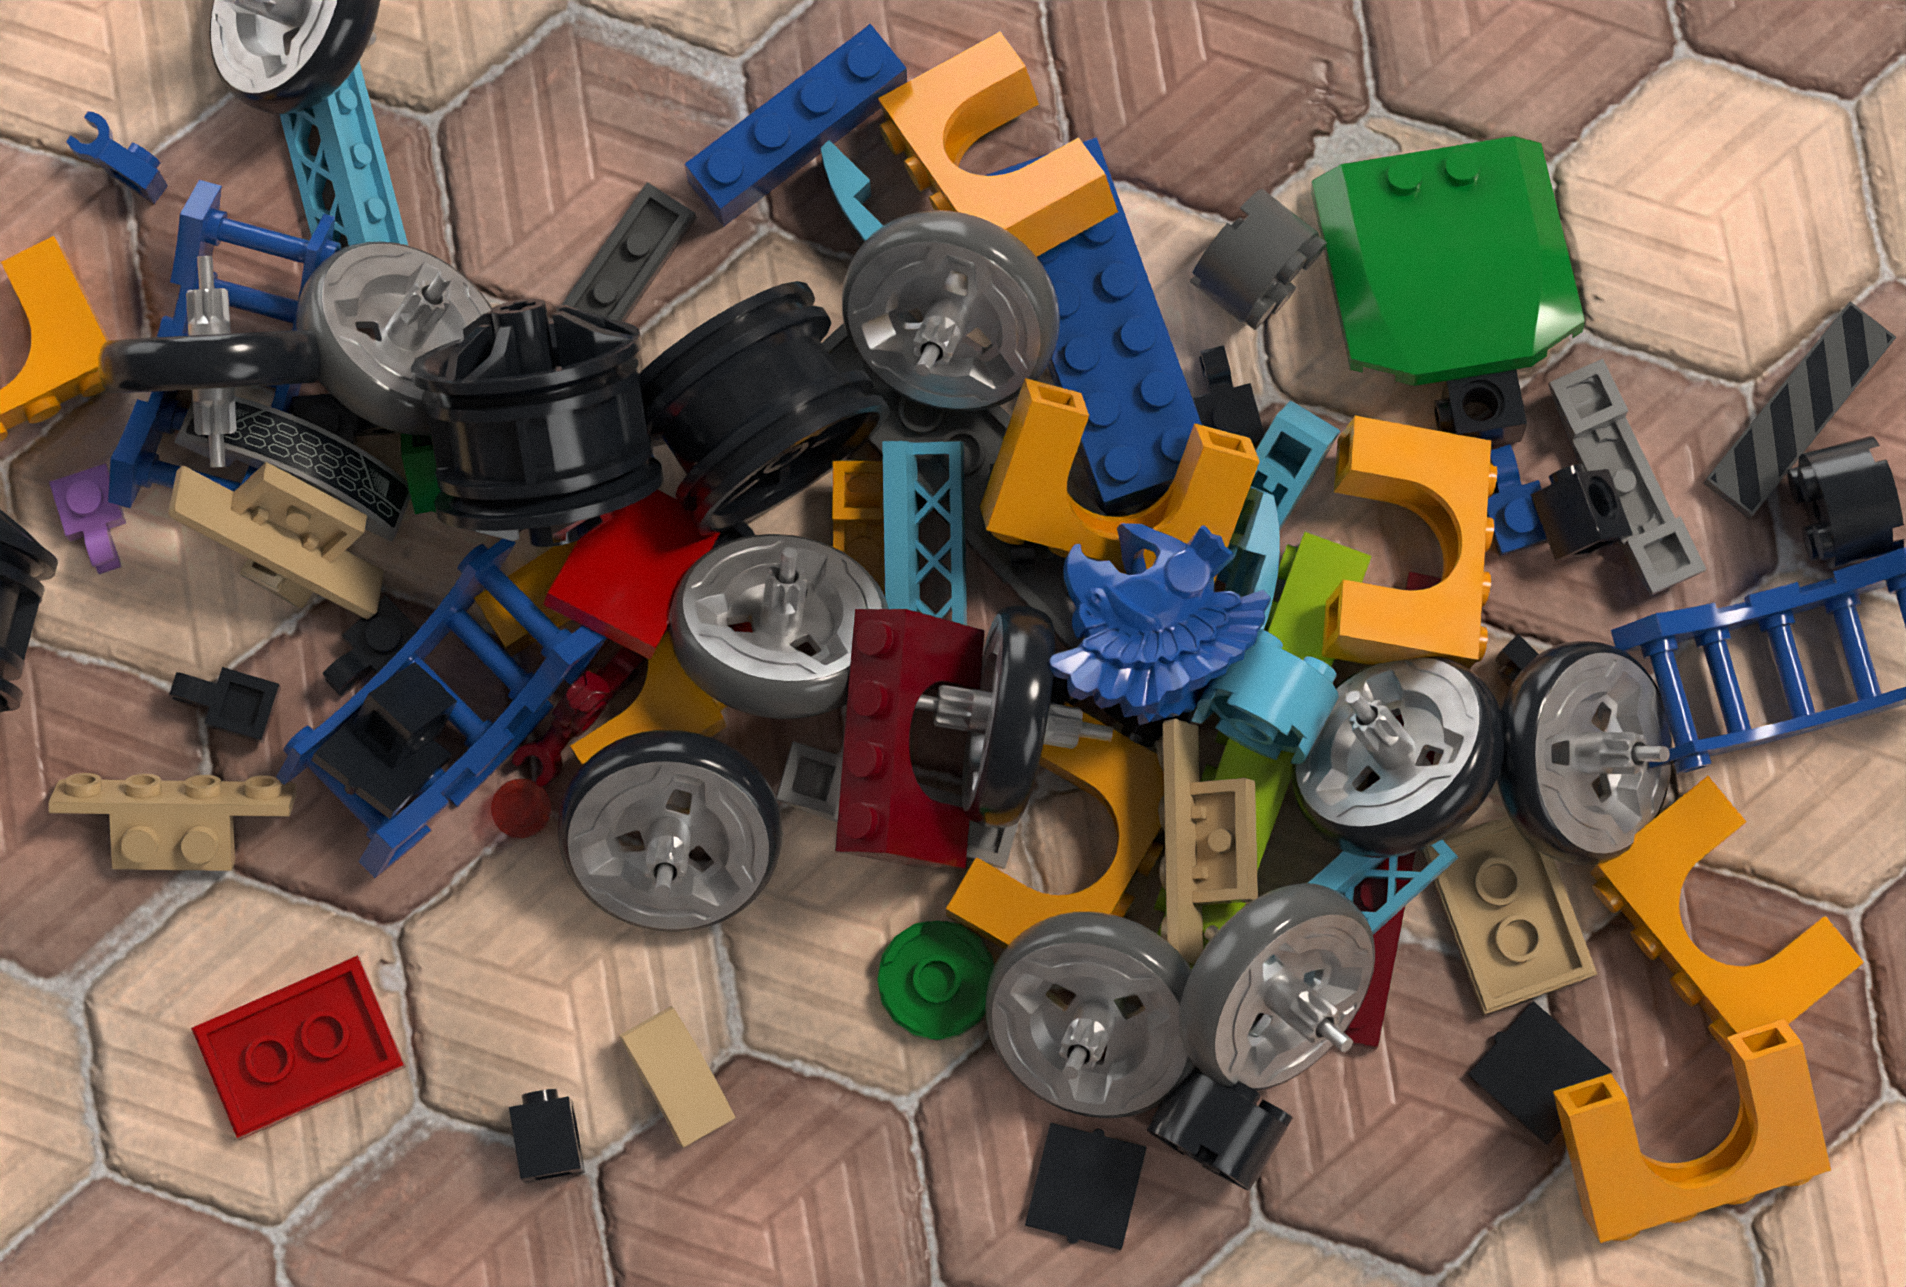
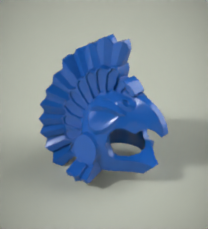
[1049,523,1271,725]

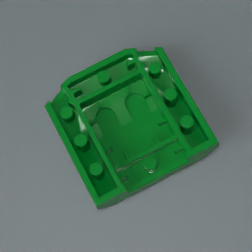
[1311,136,1585,386]

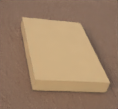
[1421,815,1597,1016]

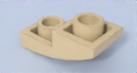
[619,1006,736,1148]

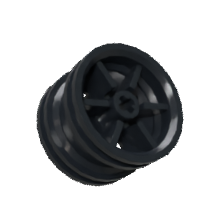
[639,281,890,535]

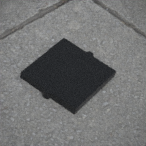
[311,710,452,819]
[1467,1001,1613,1146]
[1025,1122,1147,1250]

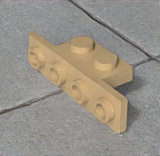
[168,462,384,619]
[1157,719,1258,966]
[49,773,297,871]

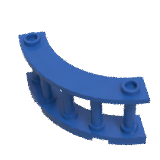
[108,180,341,508]
[276,538,607,878]
[1611,547,1906,774]

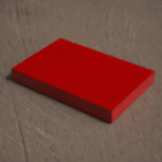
[543,489,721,660]
[191,955,406,1140]

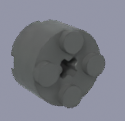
[1190,189,1327,330]

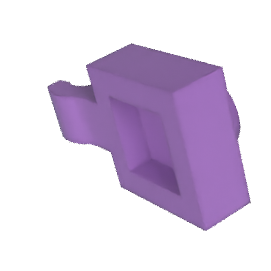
[49,463,126,574]

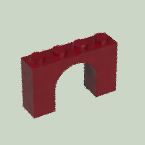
[835,609,985,869]

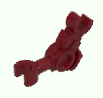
[512,647,647,787]

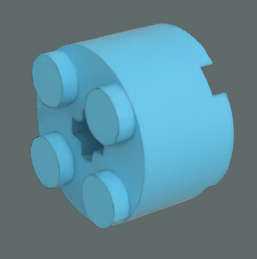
[1197,629,1339,764]

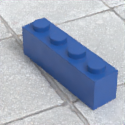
[685,24,907,227]

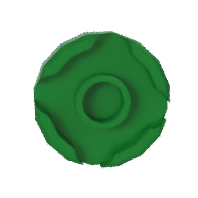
[877,920,994,1041]

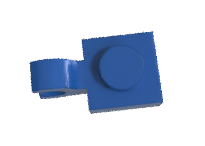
[66,111,168,205]
[1487,444,1548,557]

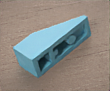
[1217,400,1341,584]

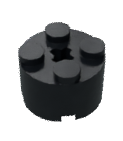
[1787,436,1905,569]
[1147,1068,1293,1191]

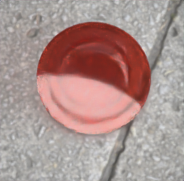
[491,779,551,839]

